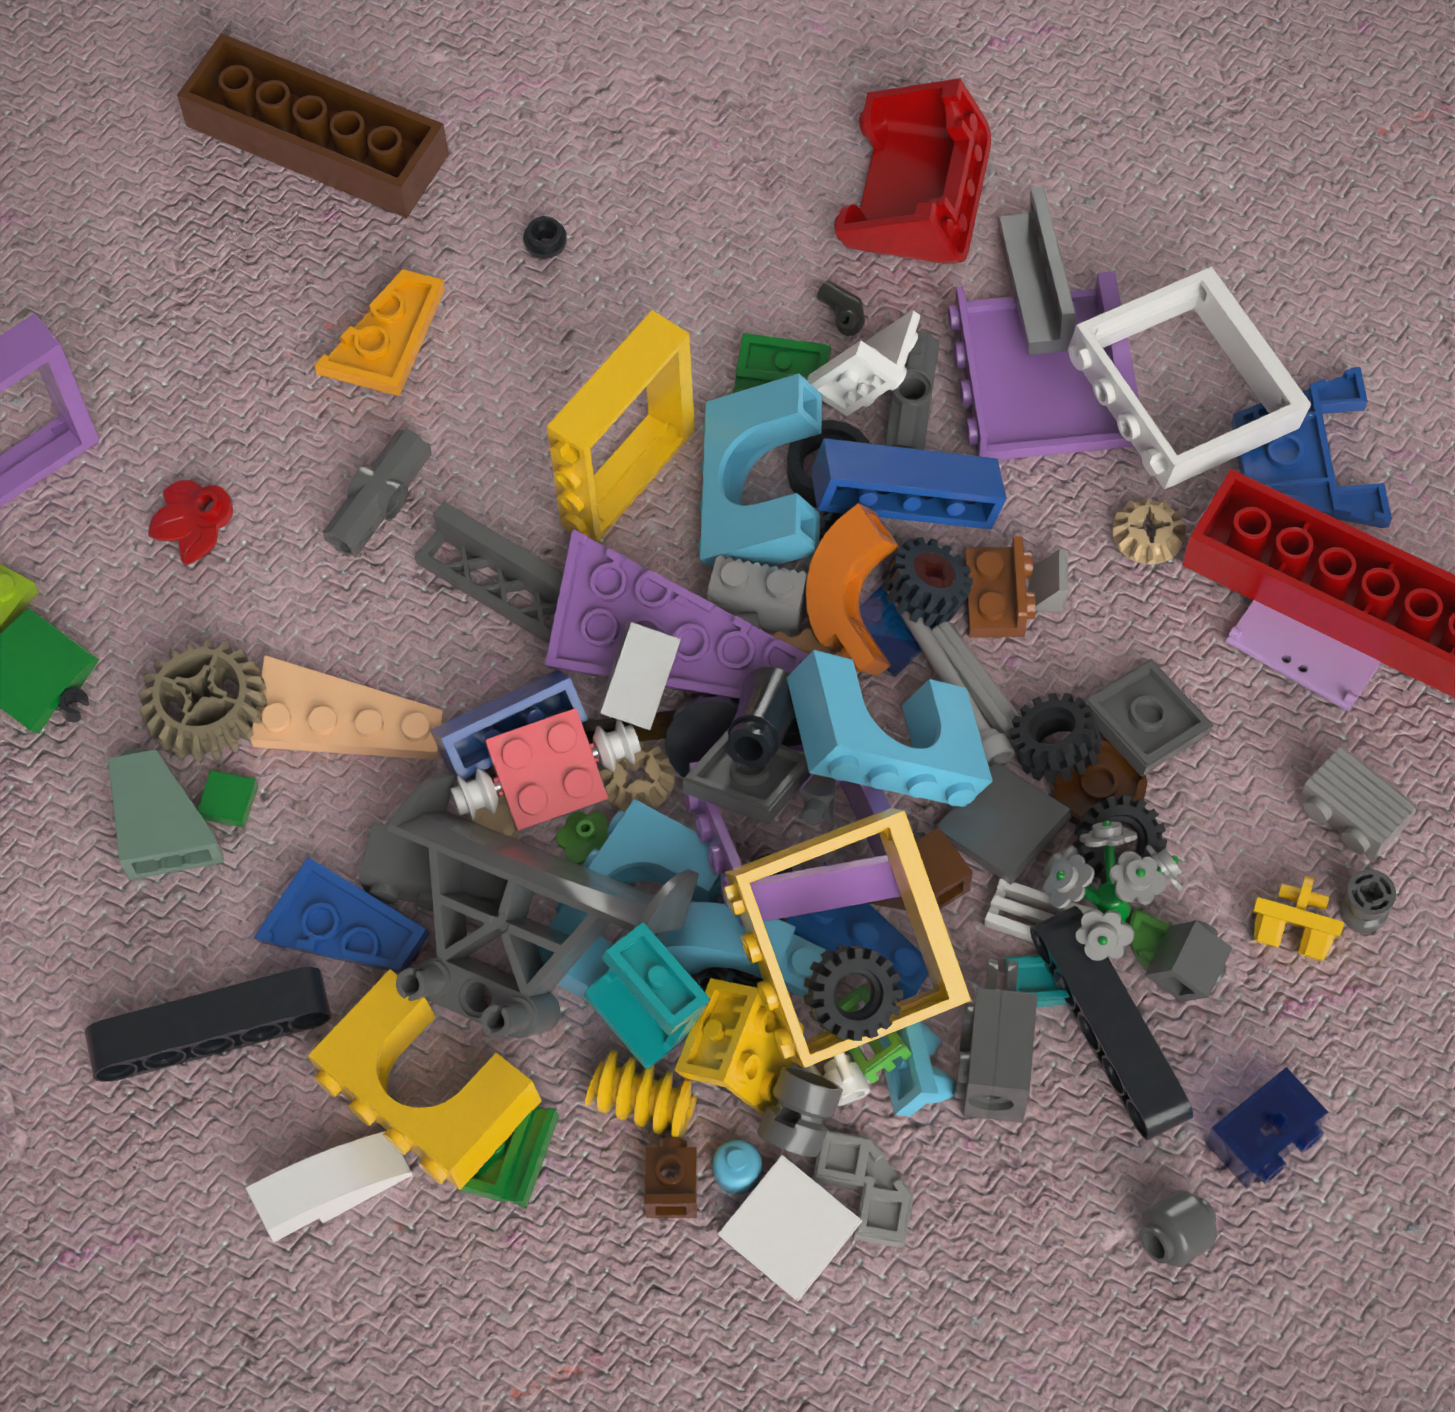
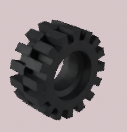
[1010,693,1102,783]
[1073,795,1167,884]
[803,944,903,1041]

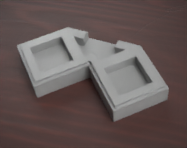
[813,1130,913,1249]

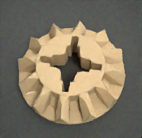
[1112,495,1187,565]
[599,742,675,812]

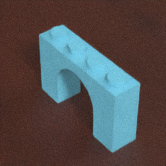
[698,373,822,570]
[787,650,993,807]
[537,799,722,1002]

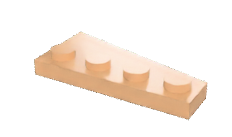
[250,655,445,760]

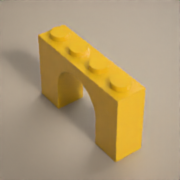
[308,969,542,1190]

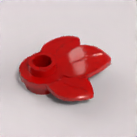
[148,480,233,565]

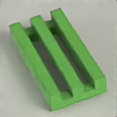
[838,984,912,1084]

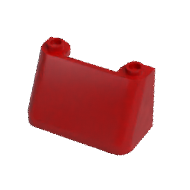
[834,78,991,264]

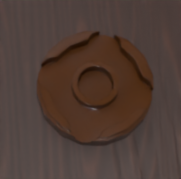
[1051,739,1148,826]

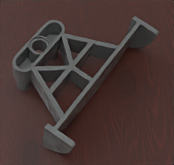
[387,772,699,1039]

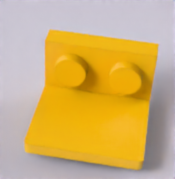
[675,978,804,1115]

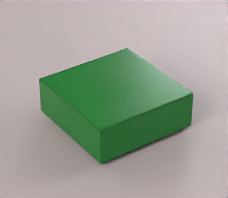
[197,770,258,828]

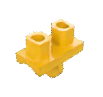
[1252,875,1344,961]

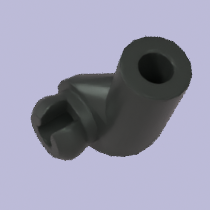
[817,280,865,336]

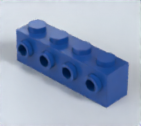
[811,438,1007,530]

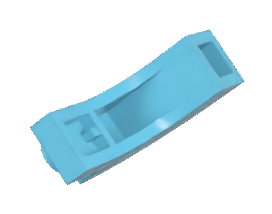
[657,902,826,998]

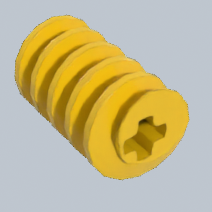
[585,1049,697,1139]

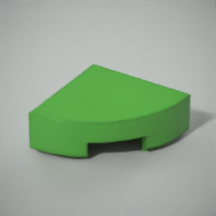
[1129,908,1171,970]

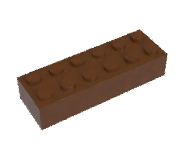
[177,33,449,218]

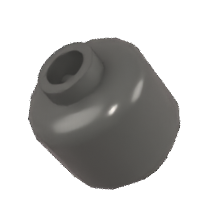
[1139,1190,1217,1267]

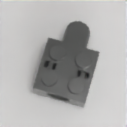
[955,958,1037,1123]

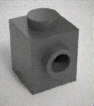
[1145,920,1232,1002]

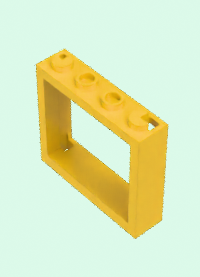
[546,310,695,542]
[723,808,971,1068]

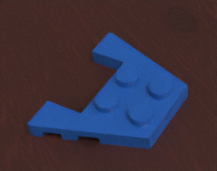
[1231,367,1392,528]

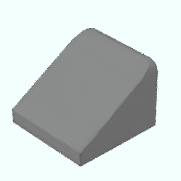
[1029,549,1069,612]

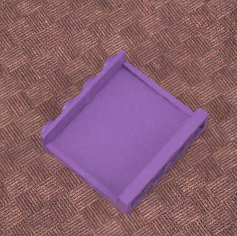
[948,271,1139,460]

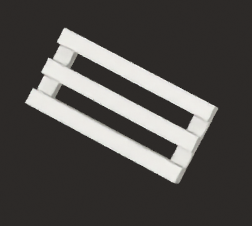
[984,878,1092,943]

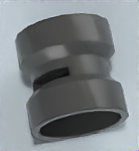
[1339,869,1396,933]

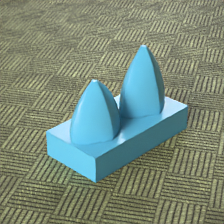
[878,1021,956,1116]

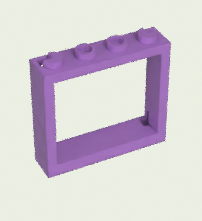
[0,314,100,507]
[683,744,901,926]

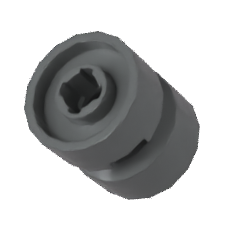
[757,1066,843,1157]

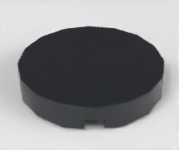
[665,695,739,778]

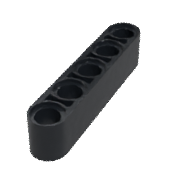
[1030,906,1193,1140]
[85,967,331,1082]

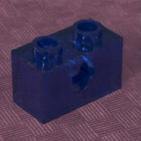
[1205,1067,1328,1189]

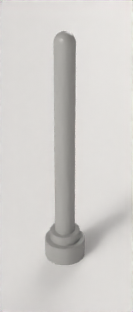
[887,592,1015,768]

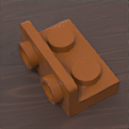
[965,535,1035,638]

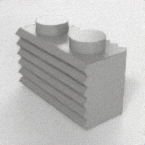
[707,555,807,635]
[1299,746,1418,860]

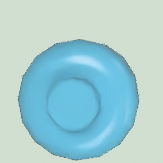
[712,1139,762,1195]

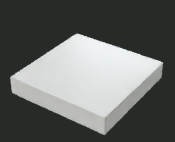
[718,1155,862,1301]

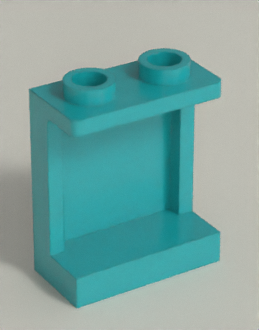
[584,922,711,1068]

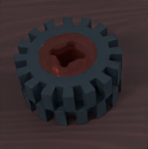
[882,537,973,626]

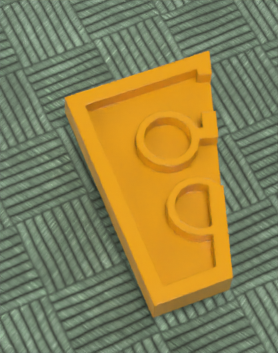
[314,269,445,396]

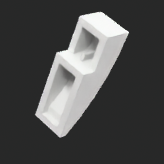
[246,1131,412,1242]

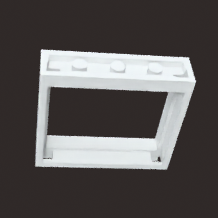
[1068,266,1311,490]

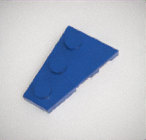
[254,857,430,973]
[786,862,928,1000]

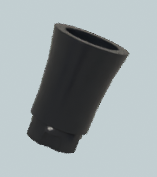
[726,667,797,769]

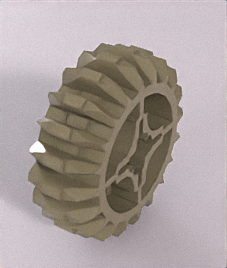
[139,638,267,764]

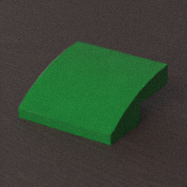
[0,608,100,734]

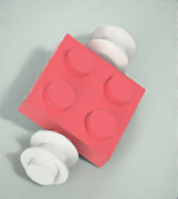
[450,708,641,832]

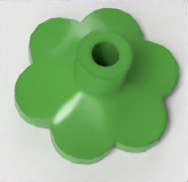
[556,812,609,865]

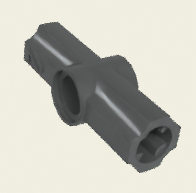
[885,331,939,450]
[323,428,432,557]

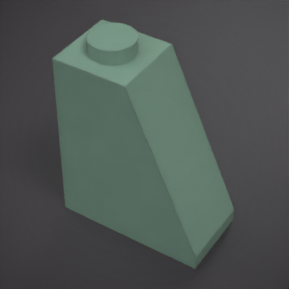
[108,749,224,880]

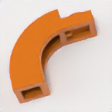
[806,503,899,676]

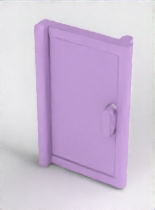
[1226,600,1382,712]

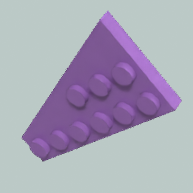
[545,529,809,701]

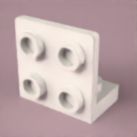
[807,310,921,416]

